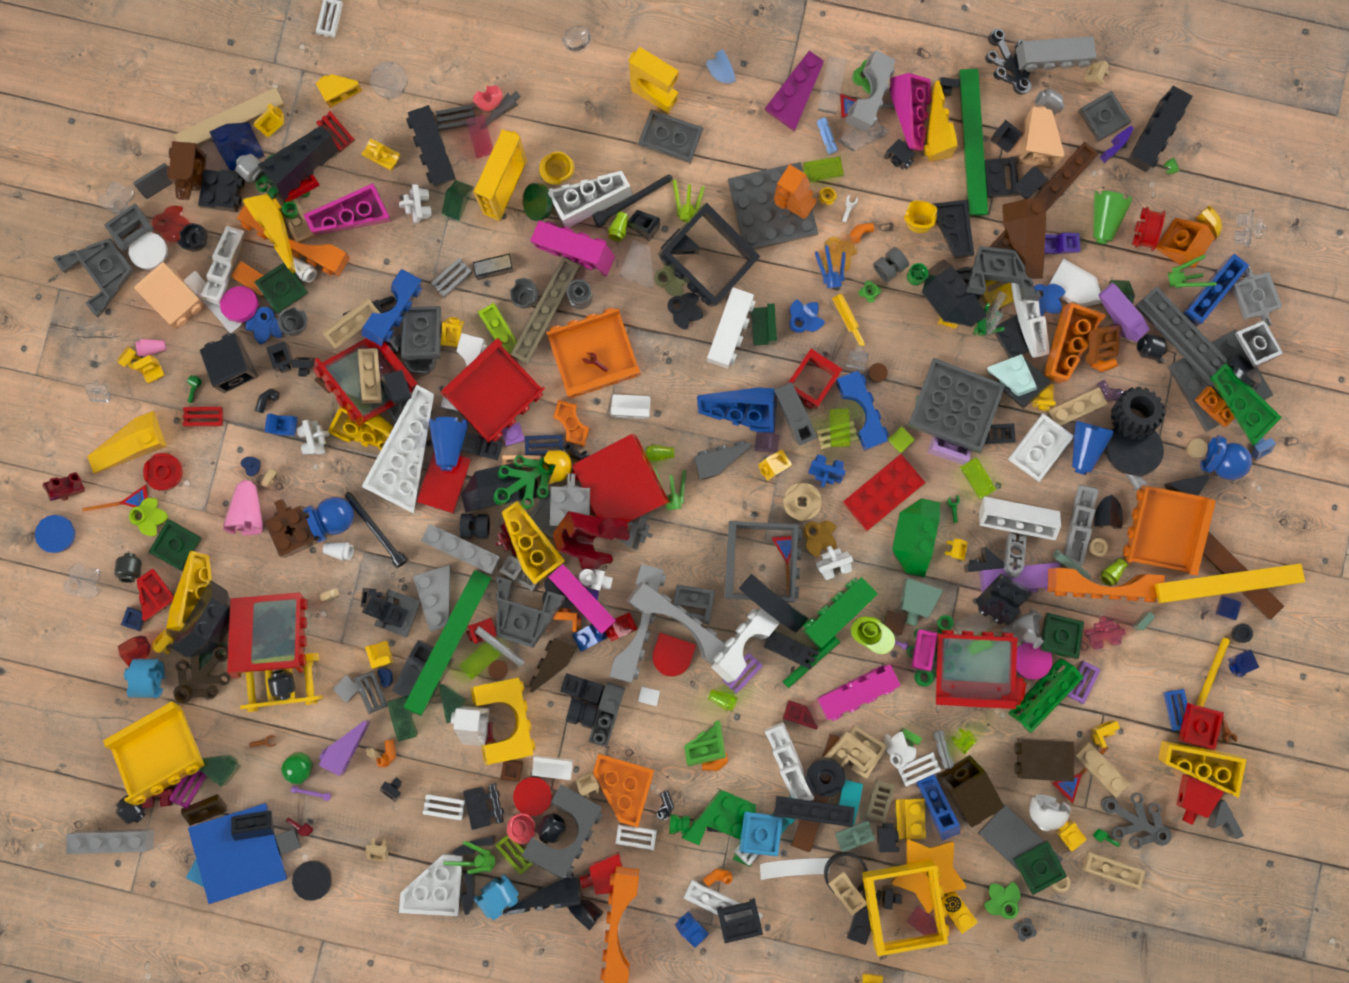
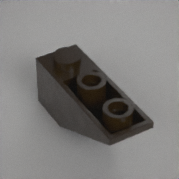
[529,638,577,693]

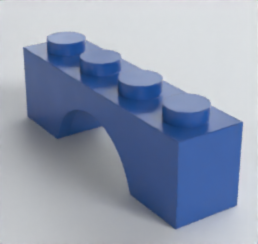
[362,269,422,346]
[835,370,889,452]

